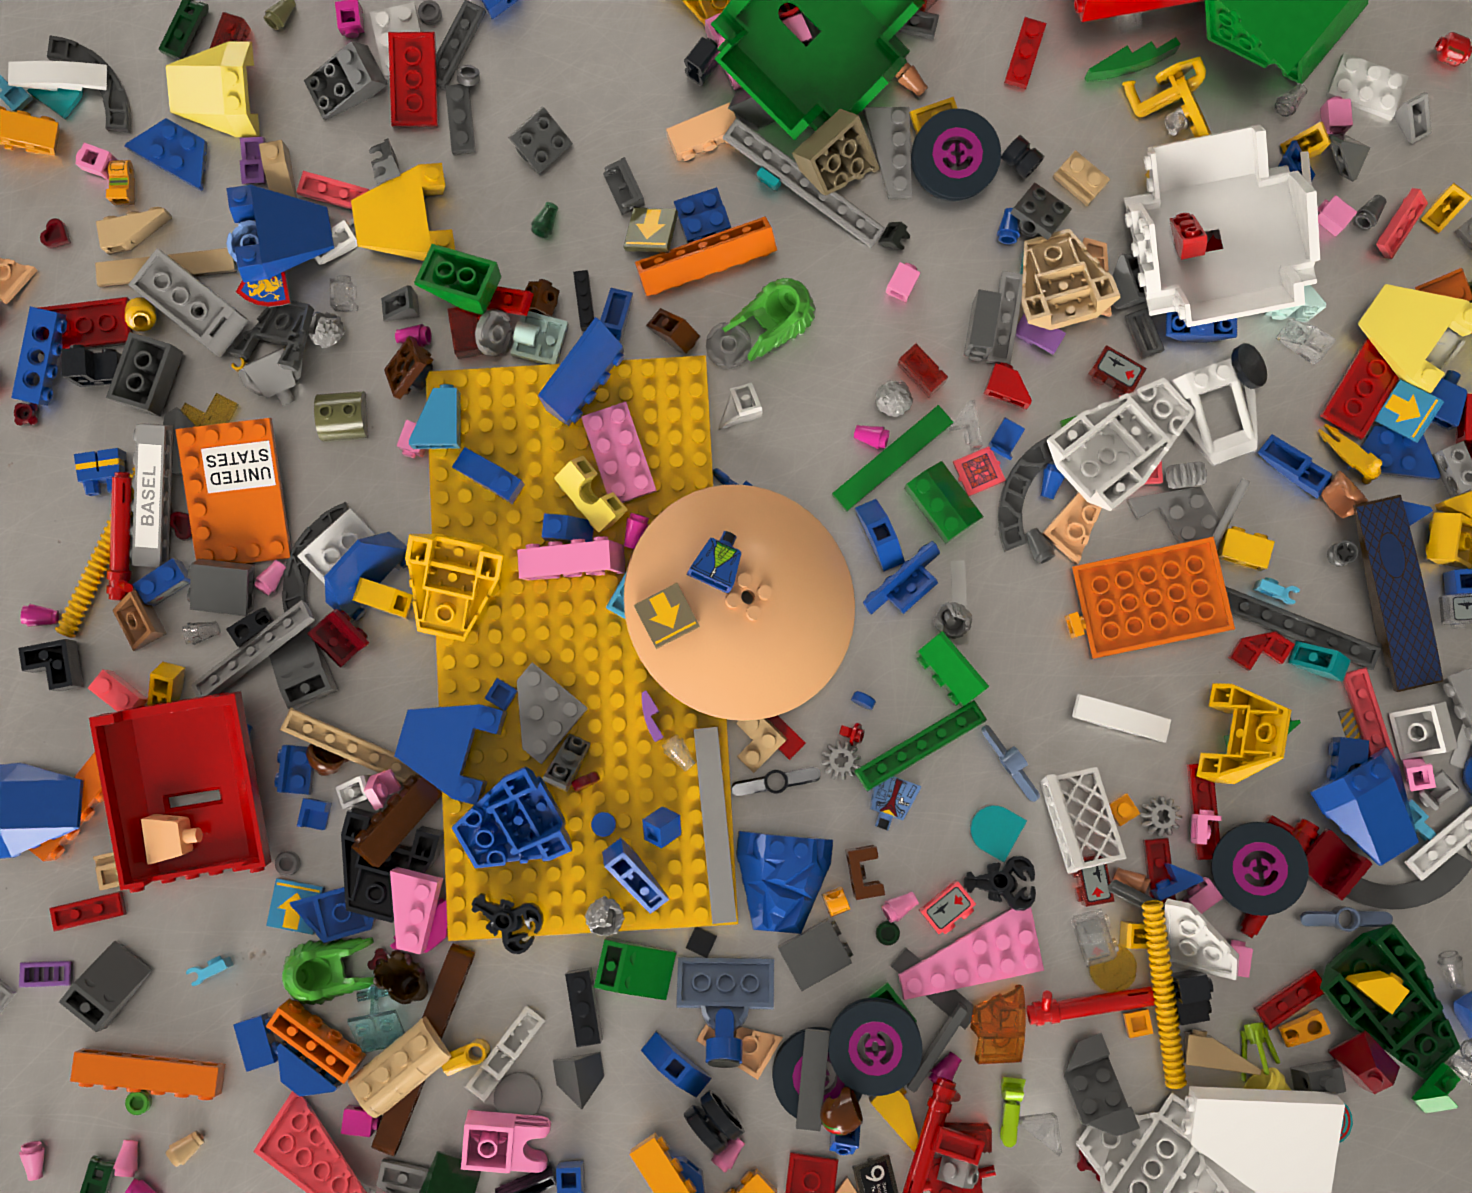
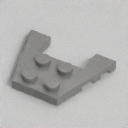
[1127,486,1220,544]

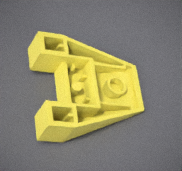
[1357,284,1472,393]

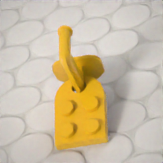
[1122,56,1212,138]

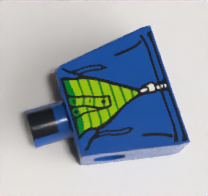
[686,531,741,594]

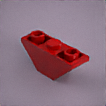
[1170,213,1208,260]

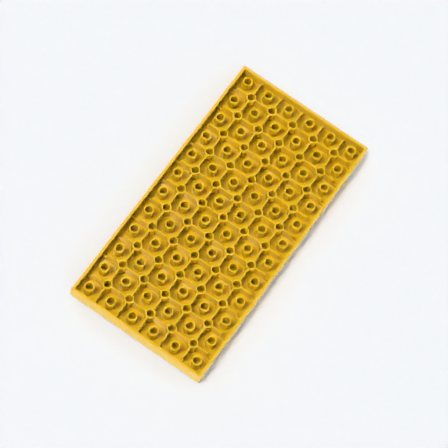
[426,355,738,941]

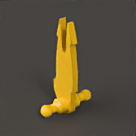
[1318,424,1382,484]

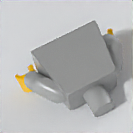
[231,346,302,406]

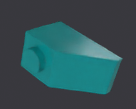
[1288,641,1351,682]

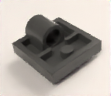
[508,107,573,174]
[1010,183,1072,240]

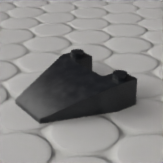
[341,807,444,923]

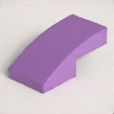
[240,137,266,184]
[1015,314,1066,355]
[642,691,664,742]

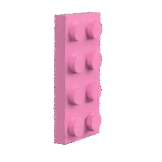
[581,402,657,503]

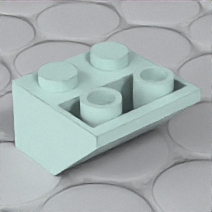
[1264,285,1326,322]

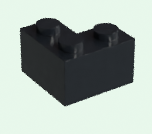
[61,345,122,387]
[18,639,83,691]
[1171,970,1214,1026]

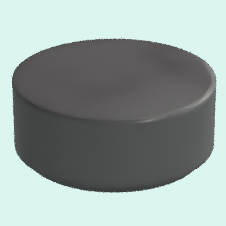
[418,0,442,25]
[457,65,480,86]
[275,851,301,876]

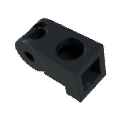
[226,607,274,648]

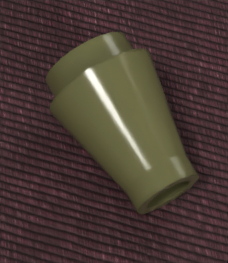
[263,0,296,30]

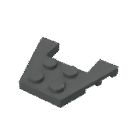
[228,300,314,372]

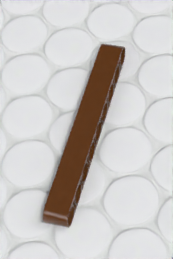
[371,943,475,1157]

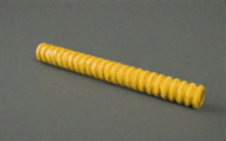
[55,467,135,638]
[1141,900,1187,1089]

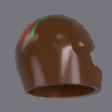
[820,1087,863,1135]

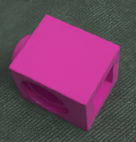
[341,1105,381,1137]

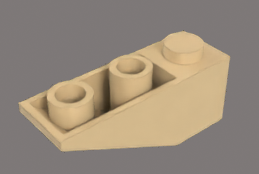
[96,207,172,255]

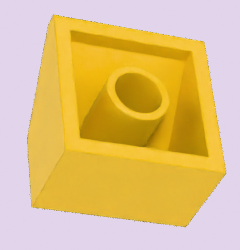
[1425,513,1472,569]

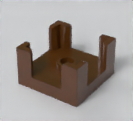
[845,845,885,900]

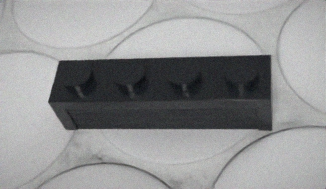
[573,270,595,331]
[495,1165,557,1193]

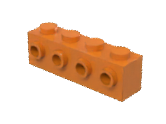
[266,998,367,1084]

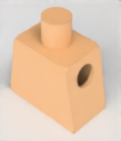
[141,814,203,864]

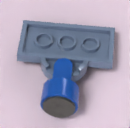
[676,957,774,1068]

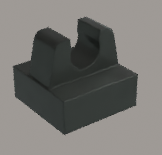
[879,222,910,250]

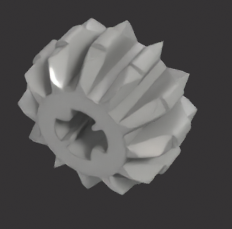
[1166,462,1207,489]
[821,740,861,780]
[1140,796,1182,837]

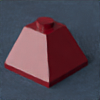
[1328,1030,1400,1094]

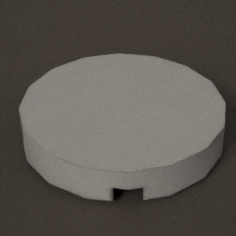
[475,309,513,357]
[706,322,752,369]
[494,1072,542,1115]

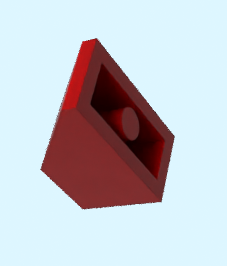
[983,362,1032,410]

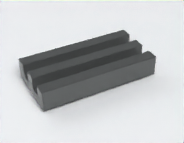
[1124,307,1165,359]

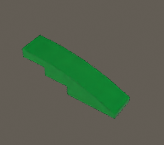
[1085,37,1181,82]

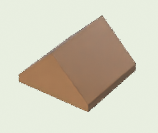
[112,590,167,651]

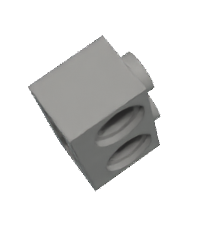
[1432,441,1472,498]

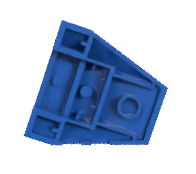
[1310,747,1419,866]
[0,763,84,859]

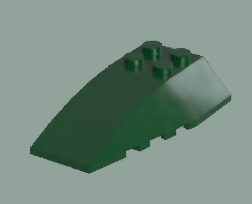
[1320,924,1461,1080]

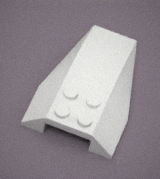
[1047,378,1196,511]

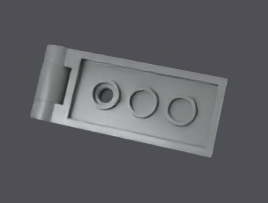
[128,249,249,357]

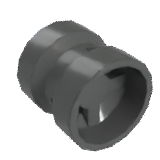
[1327,540,1359,566]

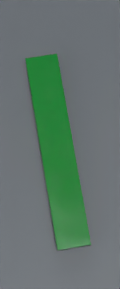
[832,405,953,512]
[854,700,987,792]

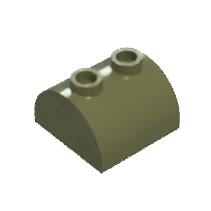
[314,391,368,441]

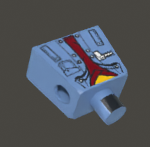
[870,776,921,830]

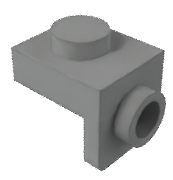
[1418,769,1459,811]
[937,1155,979,1189]

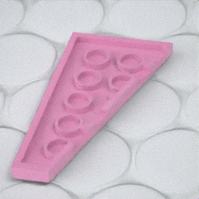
[898,907,1044,1000]

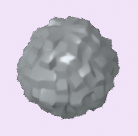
[308,312,345,349]
[875,380,913,417]
[934,602,972,639]
[585,896,625,936]

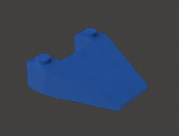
[226,185,334,283]
[324,532,408,623]
[394,704,507,805]

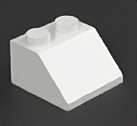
[1389,701,1458,760]

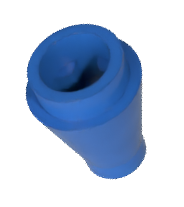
[997,208,1020,244]
[1040,464,1065,500]

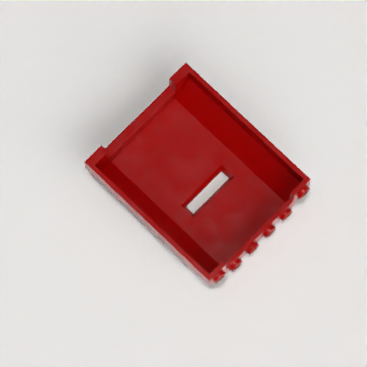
[89,691,272,893]

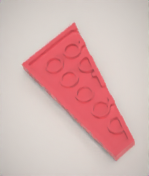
[253,1091,367,1193]

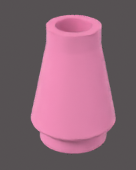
[253,560,286,596]
[881,892,919,923]
[711,1138,745,1173]
[113,1140,138,1177]
[19,1141,45,1181]

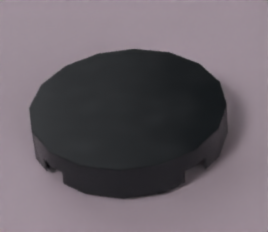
[1231,343,1267,389]

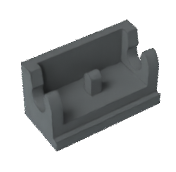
[369,138,401,184]
[603,157,645,215]

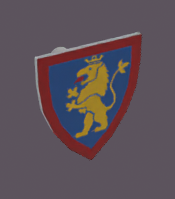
[236,271,291,307]

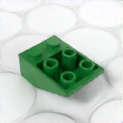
[594,937,677,1000]

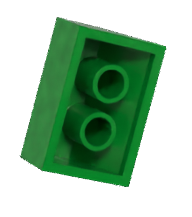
[904,461,984,544]
[916,631,989,707]

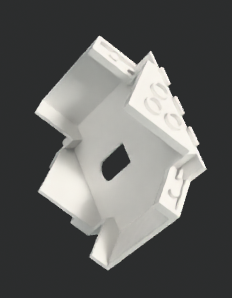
[1124,124,1320,327]

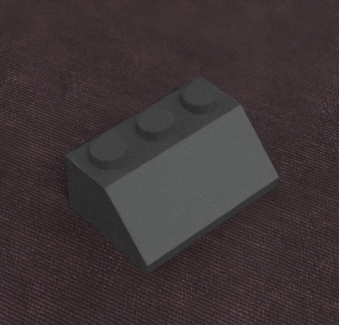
[106,332,183,417]

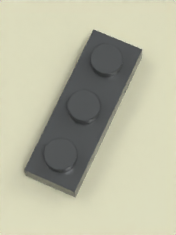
[445,84,476,154]

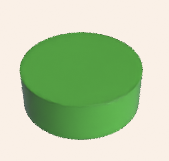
[125,1090,152,1115]

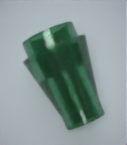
[531,202,558,238]

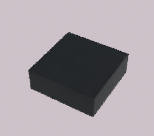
[686,927,717,958]

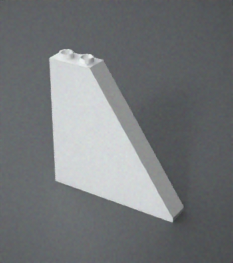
[1182,1086,1345,1193]

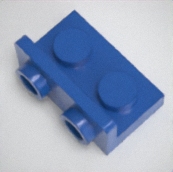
[274,745,314,795]

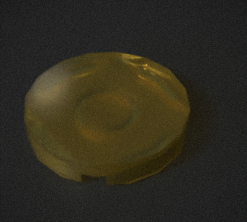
[1088,943,1137,992]

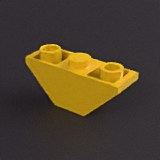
[352,577,414,619]

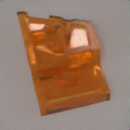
[970,984,1026,1064]

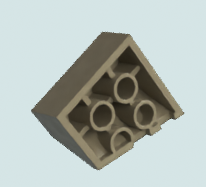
[792,109,880,196]

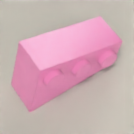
[390,867,443,954]

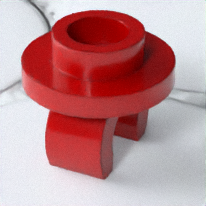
[839,723,865,747]

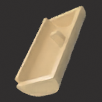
[348,1016,451,1118]

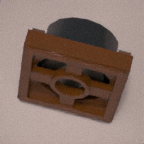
[384,336,433,400]

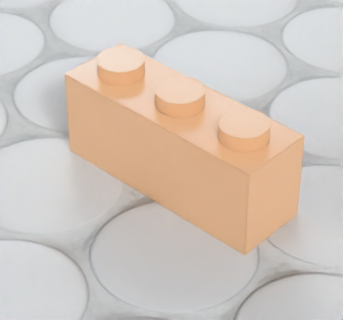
[666,102,736,161]

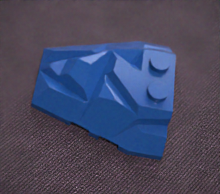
[452,766,573,868]
[736,831,833,934]

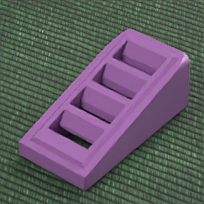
[19,961,72,987]

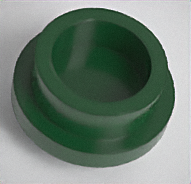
[876,921,900,946]

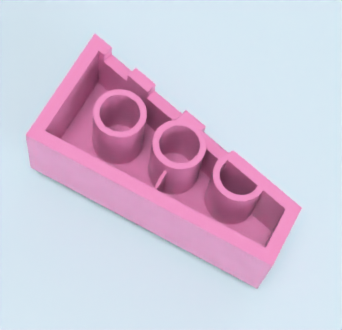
[517,536,626,580]

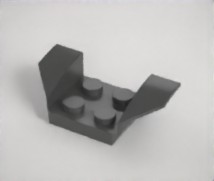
[1064,1033,1140,1137]

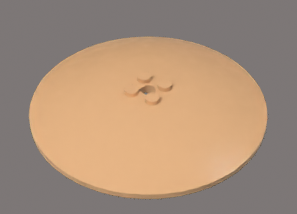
[624,485,855,721]

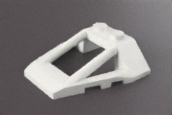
[1169,358,1258,466]

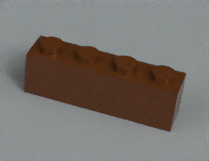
[351,774,442,867]

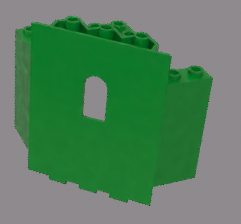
[711,0,925,140]
[1205,0,1368,85]

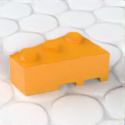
[0,106,60,155]

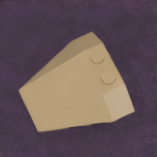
[1021,229,1120,330]

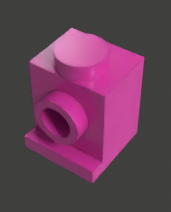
[335,0,364,39]

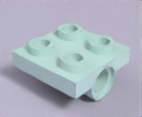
[510,311,569,365]

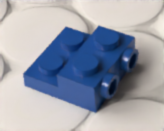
[674,187,731,244]

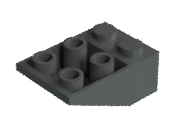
[304,41,388,120]
[269,626,338,709]
[59,941,152,1032]

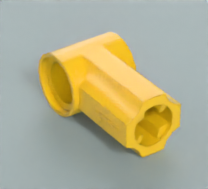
[441,1038,490,1076]

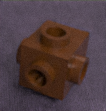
[525,279,560,316]

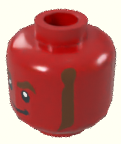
[1435,32,1472,67]

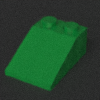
[414,244,501,315]

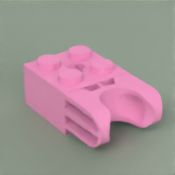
[461,1110,551,1173]

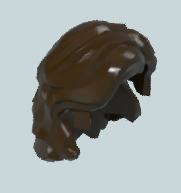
[373,950,429,1004]

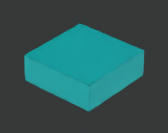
[757,167,781,191]

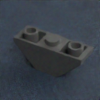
[543,734,591,792]

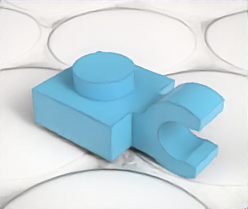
[0,75,33,112]
[1253,577,1300,605]
[1408,799,1436,841]
[186,955,234,986]

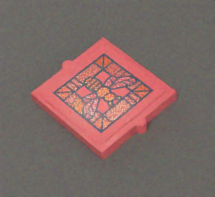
[953,446,1006,496]

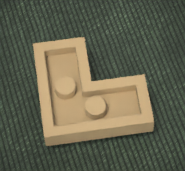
[736,718,787,773]

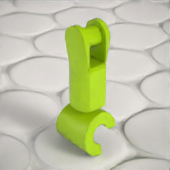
[1000,1077,1026,1147]

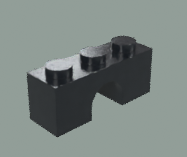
[565,967,603,1047]

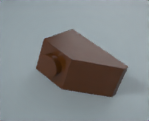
[646,308,700,354]

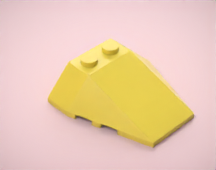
[166,41,260,137]

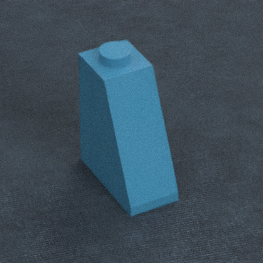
[409,384,461,449]

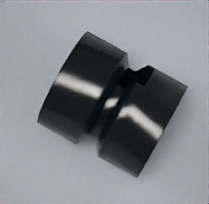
[1001,135,1045,179]

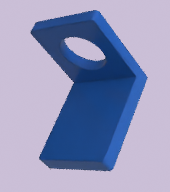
[989,417,1025,460]

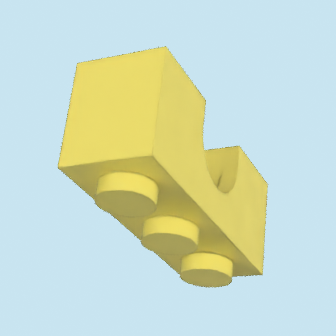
[554,456,628,533]

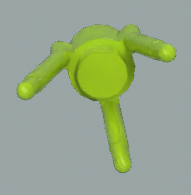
[1240,1022,1280,1082]

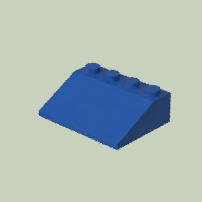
[538,317,625,426]

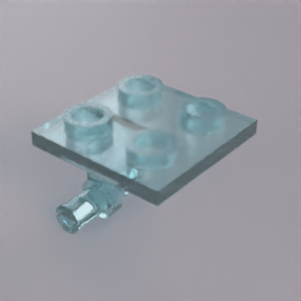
[347,986,405,1053]

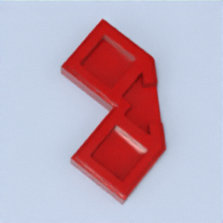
[1228,631,1295,671]

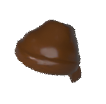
[306,744,349,776]

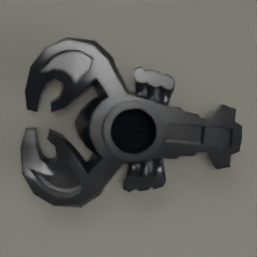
[964,856,1036,911]
[471,893,544,954]

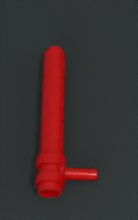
[106,472,133,600]
[1240,815,1319,938]
[1026,986,1156,1026]
[902,1077,961,1193]

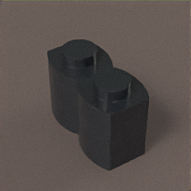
[684,37,719,86]

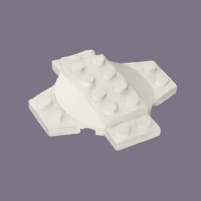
[1076,1093,1230,1193]

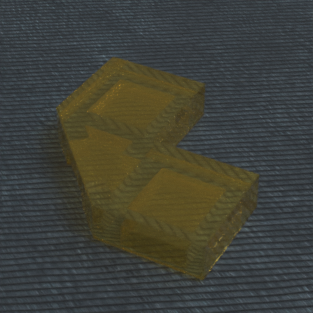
[181,393,239,427]

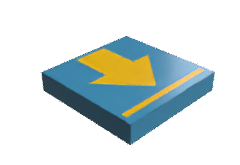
[1375,379,1444,443]
[266,878,325,935]

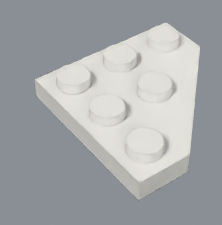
[1164,899,1239,980]

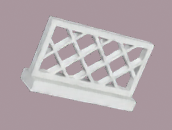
[1040,767,1126,874]

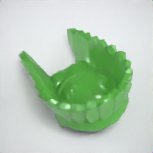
[722,278,816,362]
[282,937,374,1005]

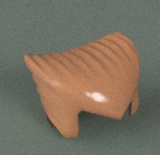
[1321,471,1368,519]

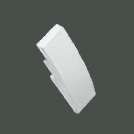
[8,61,107,91]
[315,218,358,265]
[1072,694,1172,743]
[465,1006,545,1103]

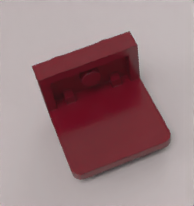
[307,609,369,668]
[1305,829,1373,901]

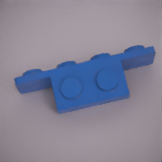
[863,541,940,614]

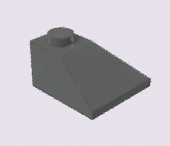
[1112,254,1146,309]

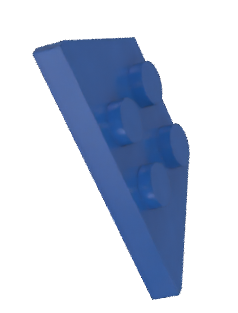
[125,118,208,191]
[1347,425,1440,480]
[290,887,374,943]

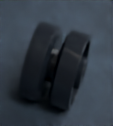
[684,1090,745,1155]

